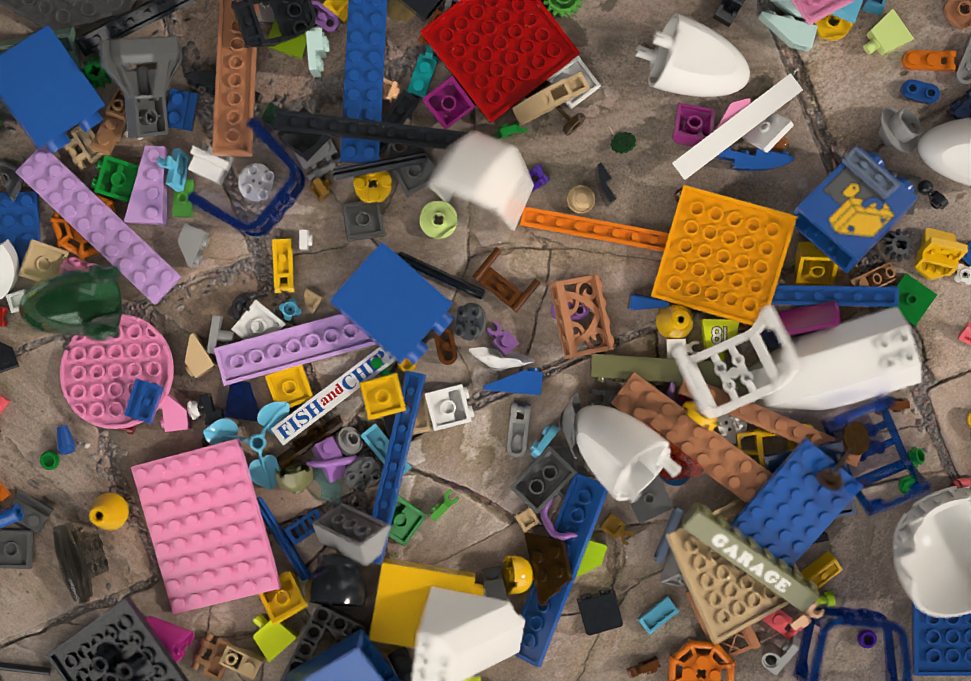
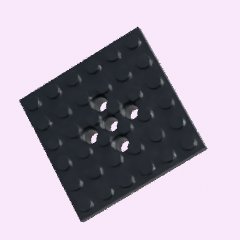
[46,596,189,681]

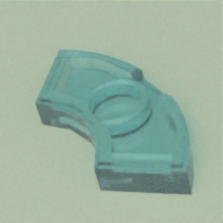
[312,456,341,504]

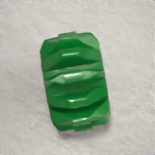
[81,56,111,89]

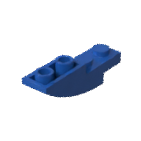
[715,147,795,172]

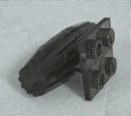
[53,522,109,604]

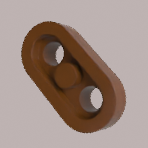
[434,328,457,365]

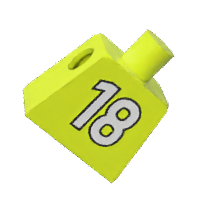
[700,319,739,362]

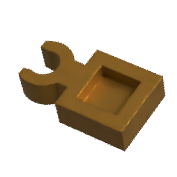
[599,513,635,545]

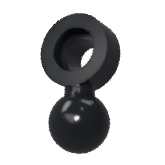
[918,180,949,210]

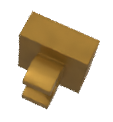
[309,177,333,203]

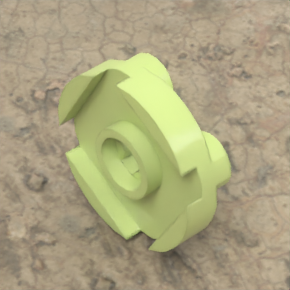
[420,201,458,239]

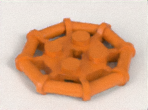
[50,188,117,260]
[667,638,737,681]

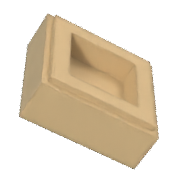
[514,506,540,533]

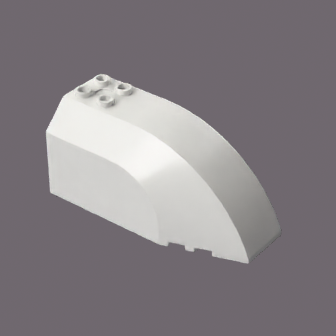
[428,132,534,231]
[747,307,921,410]

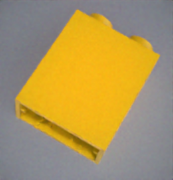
[370,558,484,648]

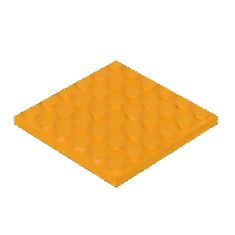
[651,185,797,326]

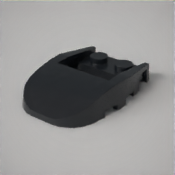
[231,0,316,48]

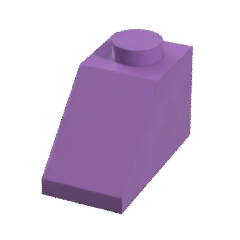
[312,436,346,483]

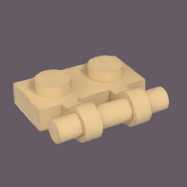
[63,125,106,171]

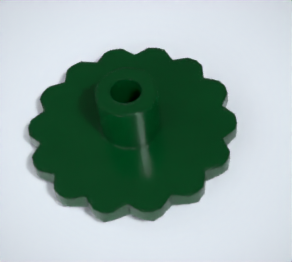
[610,132,637,154]

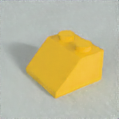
[794,242,838,286]

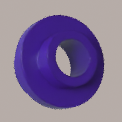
[857,629,877,648]

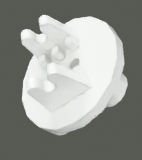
[238,163,274,201]
[714,414,747,444]

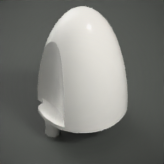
[635,13,750,97]
[918,118,971,186]
[573,405,681,502]

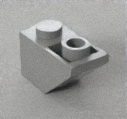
[178,223,210,269]

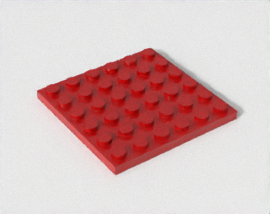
[420,0,581,124]

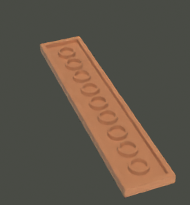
[212,0,259,157]
[611,372,773,503]

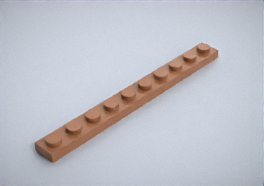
[678,376,861,467]

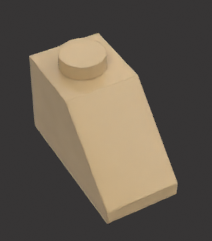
[185,333,218,378]

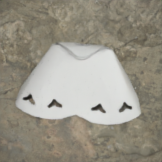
[469,347,535,371]

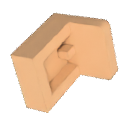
[383,78,400,103]

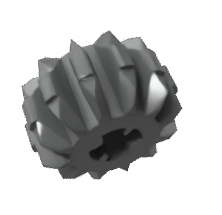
[882,229,916,262]

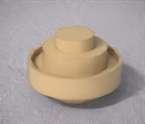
[567,185,595,214]

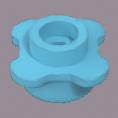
[279,298,302,321]

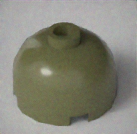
[274,460,313,494]

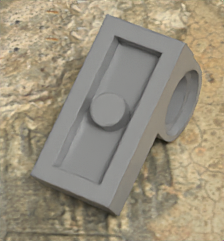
[762,635,800,675]

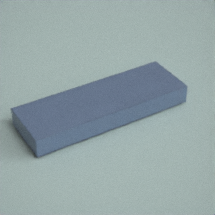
[841,146,900,200]
[653,506,684,564]

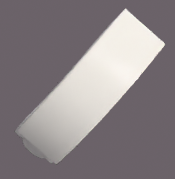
[0,239,20,300]

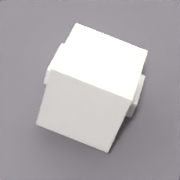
[188,144,234,186]

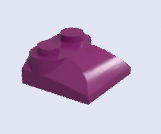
[422,76,476,129]
[672,103,716,147]

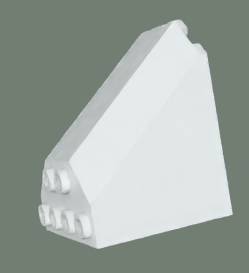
[412,586,525,681]

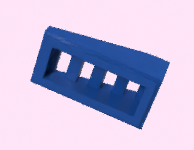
[627,293,670,310]
[283,508,322,546]

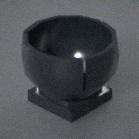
[304,554,367,607]

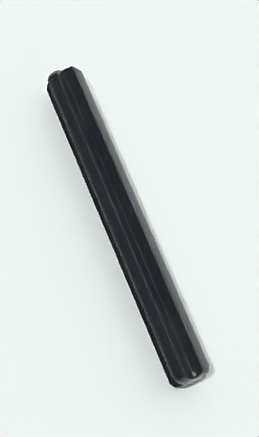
[332,152,427,180]
[398,252,485,299]

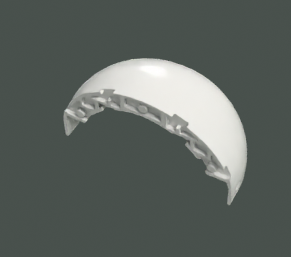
[893,484,971,617]

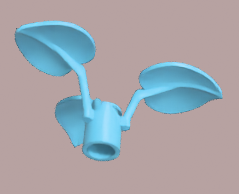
[203,401,290,490]

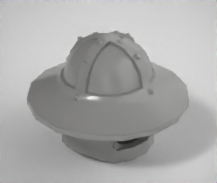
[878,106,922,153]

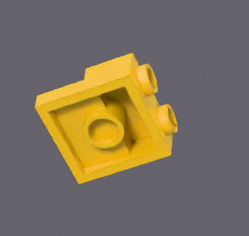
[259,571,309,625]

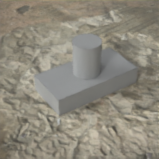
[207,315,234,354]

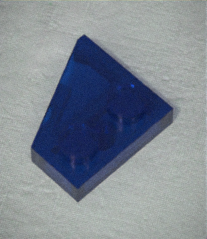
[225,381,259,422]

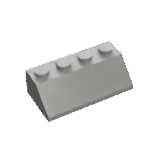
[313,503,390,565]

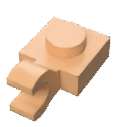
[790,601,825,631]

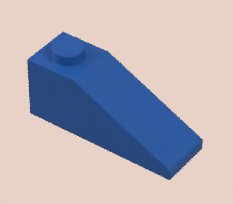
[483,367,543,395]

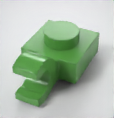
[430,489,459,521]

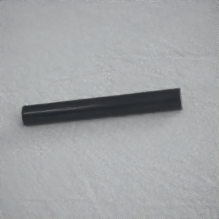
[0,662,51,676]

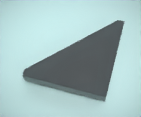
[0,161,25,202]

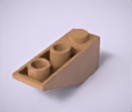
[837,262,898,287]

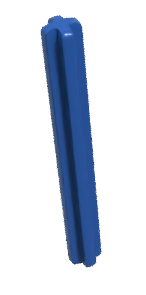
[257,497,311,581]

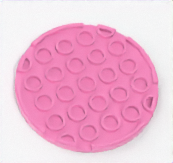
[60,314,174,429]

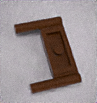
[472,247,540,313]

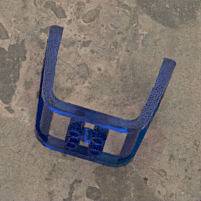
[187,117,306,237]
[821,393,933,518]
[793,607,913,681]

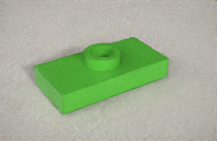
[172,179,195,218]

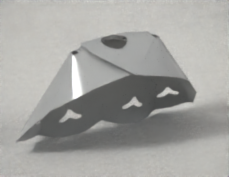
[560,392,581,459]

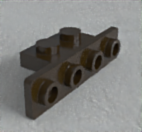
[276,415,344,468]

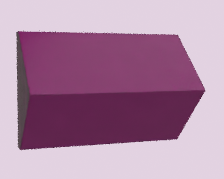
[778,301,843,335]

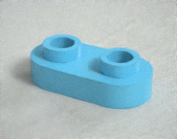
[530,424,560,459]

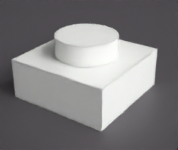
[299,230,313,251]

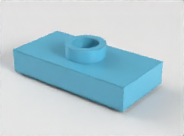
[637,595,679,635]

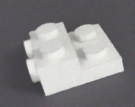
[425,384,474,431]

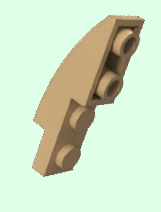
[512,72,590,126]

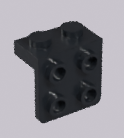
[577,587,623,636]

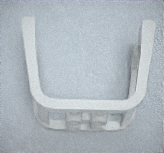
[672,306,802,419]

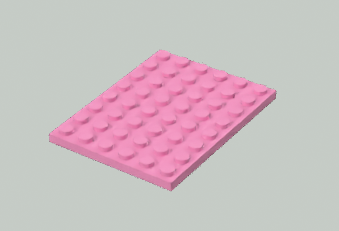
[131,438,282,614]

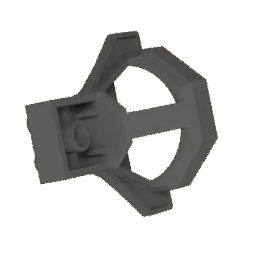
[99,36,182,138]

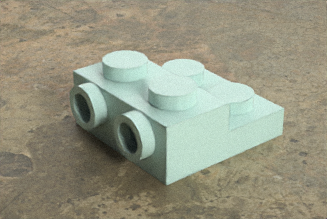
[306,27,330,78]

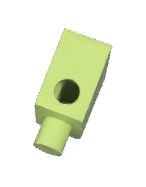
[863,9,914,56]

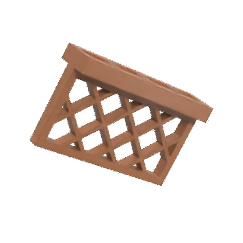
[686,590,761,663]

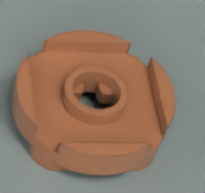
[943,0,971,30]

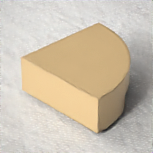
[304,288,323,314]

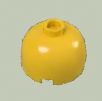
[501,556,534,594]

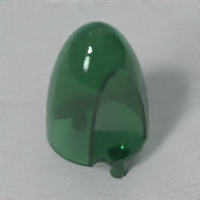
[19,265,122,341]

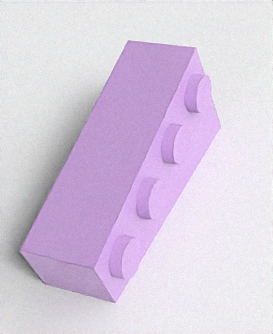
[124,146,169,225]

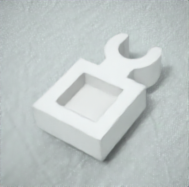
[666,339,699,358]

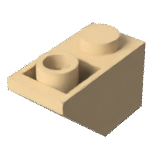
[219,645,265,680]

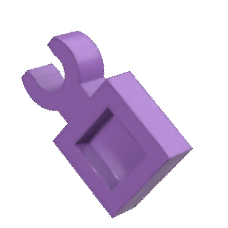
[486,321,520,357]

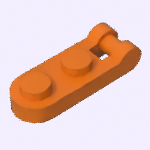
[901,50,957,72]

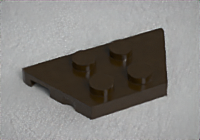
[524,532,573,606]

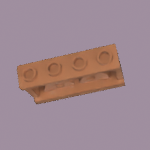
[549,274,614,359]

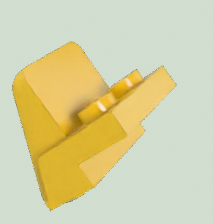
[914,228,968,280]

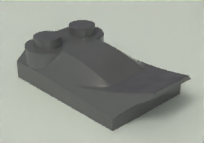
[510,444,578,514]

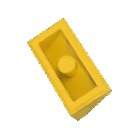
[800,551,843,589]

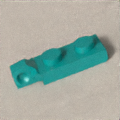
[407,44,437,98]

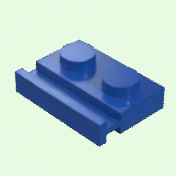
[167,89,199,132]
[124,378,164,424]

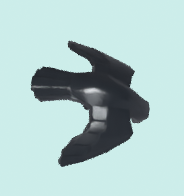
[227,291,268,320]

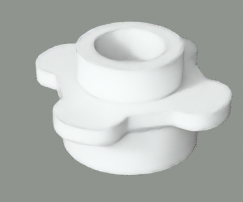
[954,264,971,285]
[187,401,204,420]

